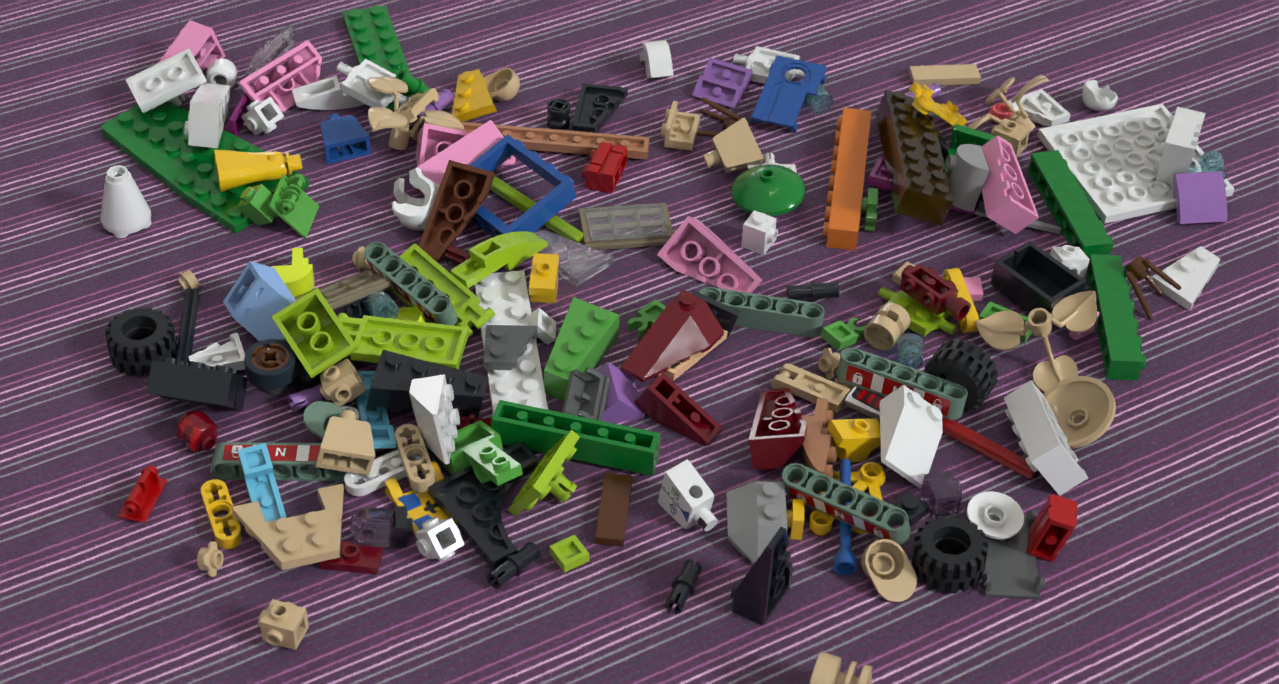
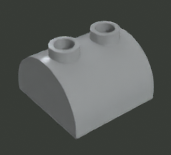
[946,144,989,212]

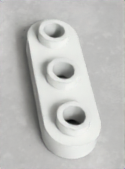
[344,449,422,496]

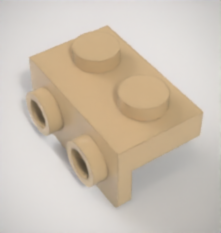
[661,101,700,151]

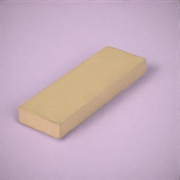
[909,64,981,86]

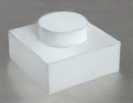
[530,308,557,345]

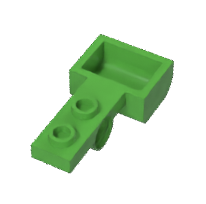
[436,420,523,485]

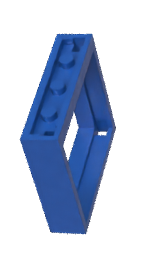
[470,135,576,237]

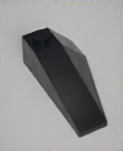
[730,527,793,626]

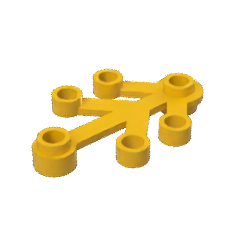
[909,82,968,126]
[809,462,886,536]

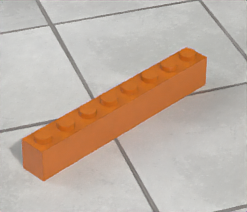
[822,108,871,251]

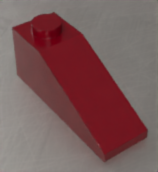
[634,372,722,446]

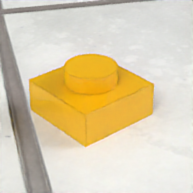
[786,499,804,540]

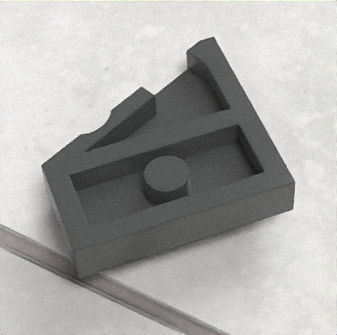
[484,325,537,370]

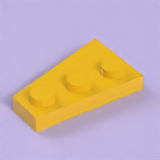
[451,69,497,122]

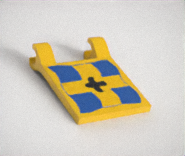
[385,461,449,538]

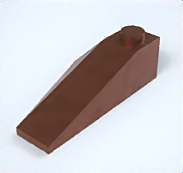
[419,160,495,261]

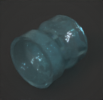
[805,83,833,114]
[1199,151,1227,180]
[367,292,399,319]
[896,333,924,369]

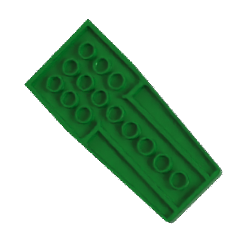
[102,101,309,233]

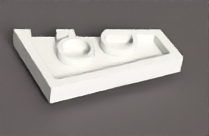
[1152,246,1220,311]

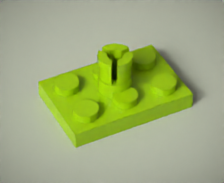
[507,430,580,517]

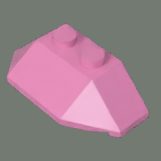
[238,40,322,113]

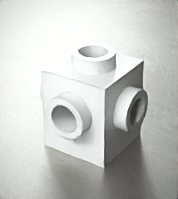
[241,96,284,136]
[1050,245,1090,279]
[415,517,465,561]

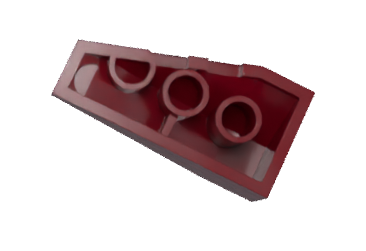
[621,289,724,382]
[749,388,808,471]

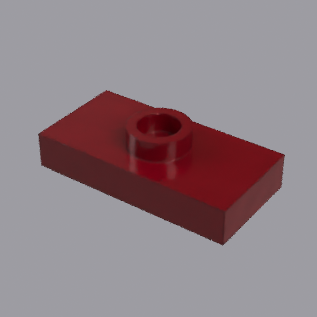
[319,541,383,575]

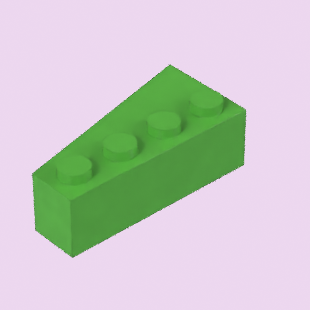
[544,297,619,402]

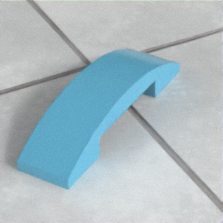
[356,371,396,449]
[238,443,287,522]

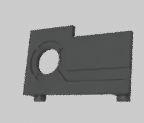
[965,507,1046,600]

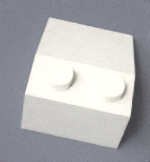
[880,385,943,488]

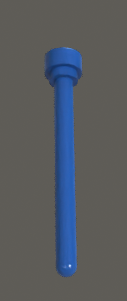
[833,459,857,575]

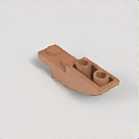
[802,398,837,493]

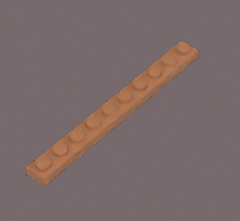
[411,118,650,160]

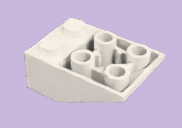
[409,374,460,464]

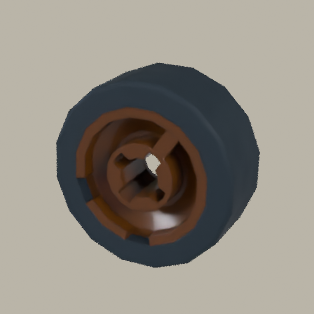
[244,339,298,390]

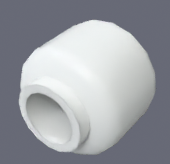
[206,58,237,88]

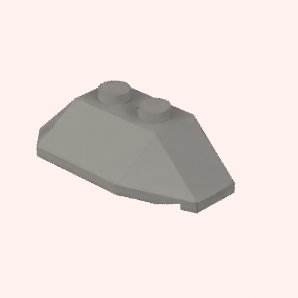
[726,479,787,565]

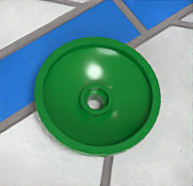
[732,164,805,216]

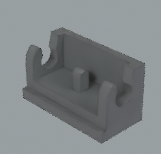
[562,368,611,421]

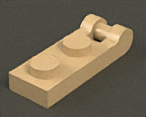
[395,88,439,124]
[770,363,850,413]

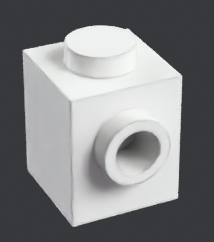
[741,210,778,255]

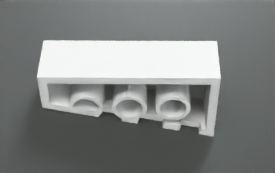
[184,83,231,148]
[1153,107,1206,184]

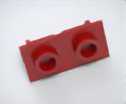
[118,465,167,523]

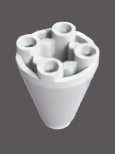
[100,165,152,238]

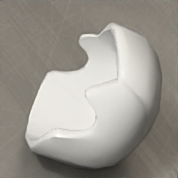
[1082,80,1118,111]

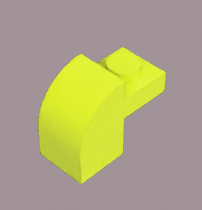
[271,248,315,298]

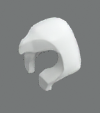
[392,168,440,232]

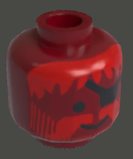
[176,411,218,452]

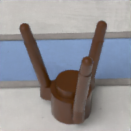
[697,97,742,137]
[1124,255,1181,320]

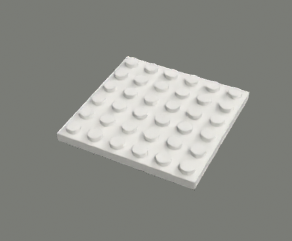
[1038,104,1234,224]

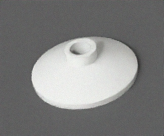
[967,491,1024,539]

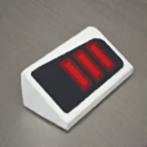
[845,386,885,421]

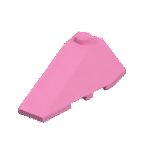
[416,123,516,167]
[657,216,762,293]

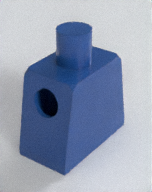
[321,114,371,164]

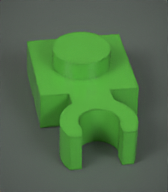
[861,188,878,231]
[628,299,666,338]
[820,318,866,351]

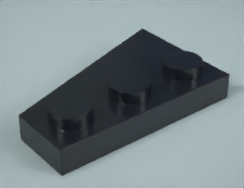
[572,83,628,133]

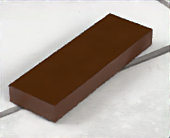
[595,473,633,546]

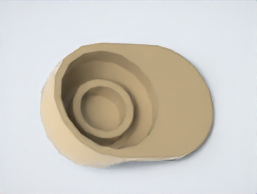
[484,68,520,102]
[861,539,917,602]

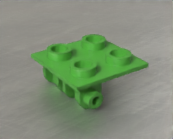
[268,174,319,239]

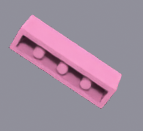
[414,120,504,197]

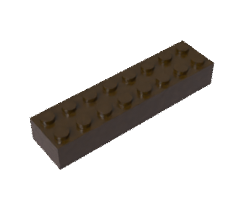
[876,90,954,226]

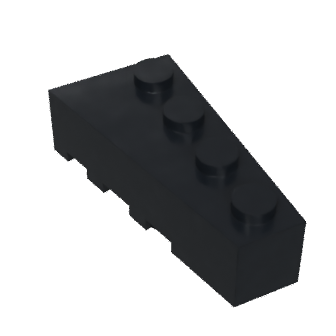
[366,350,489,418]

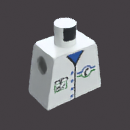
[658,459,718,531]

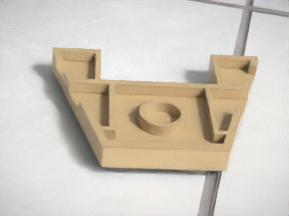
[232,484,344,570]

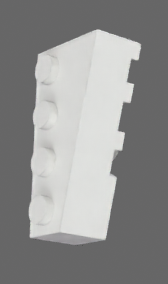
[1004,380,1088,496]

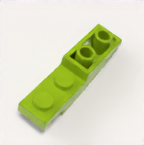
[450,231,548,289]

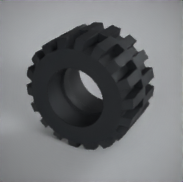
[105,307,177,376]
[923,339,998,413]
[912,515,988,594]

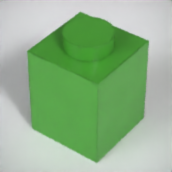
[237,184,276,226]

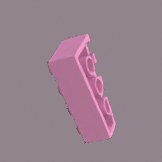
[981,135,1039,234]

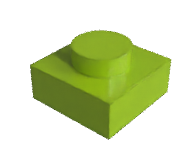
[549,535,590,573]

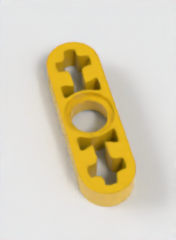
[943,268,979,333]
[201,479,242,549]

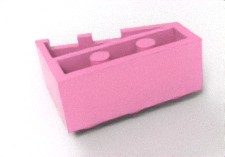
[157,20,226,72]

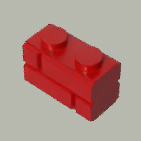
[582,142,627,194]
[1027,494,1078,562]

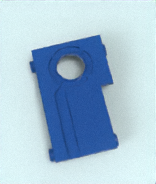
[749,55,827,133]

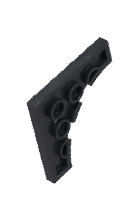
[428,442,538,569]

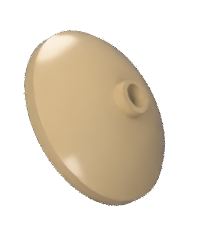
[1044,376,1116,449]

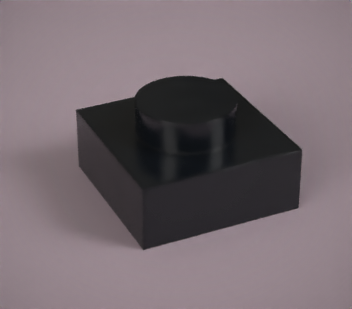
[890,491,930,527]
[394,506,413,547]

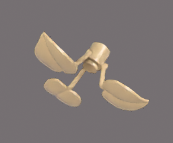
[968,74,1049,132]
[368,76,464,150]
[976,291,1097,392]

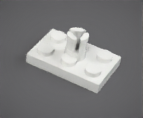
[126,48,207,113]

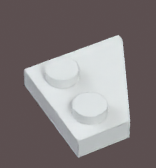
[1009,89,1070,127]
[189,332,245,371]

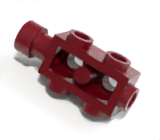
[899,264,971,320]

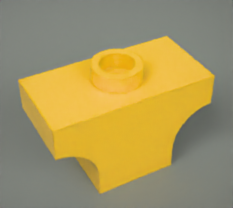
[529,253,559,303]
[827,418,881,462]

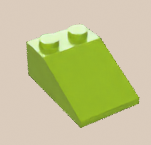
[271,288,358,378]

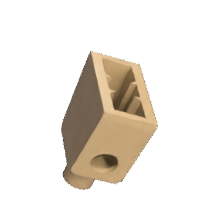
[703,117,764,173]
[316,410,375,475]

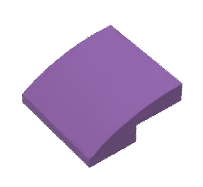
[692,57,753,109]
[1173,171,1227,224]

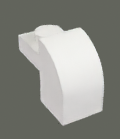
[639,40,673,79]

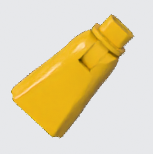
[214,150,302,192]

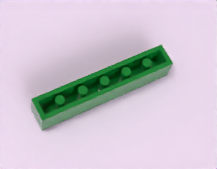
[1028,150,1113,258]
[1086,254,1146,380]
[491,400,661,476]

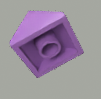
[597,362,644,423]

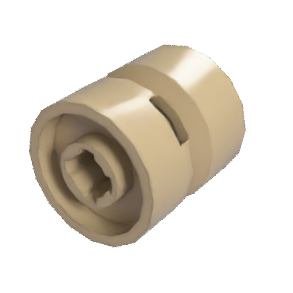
[864,302,911,351]

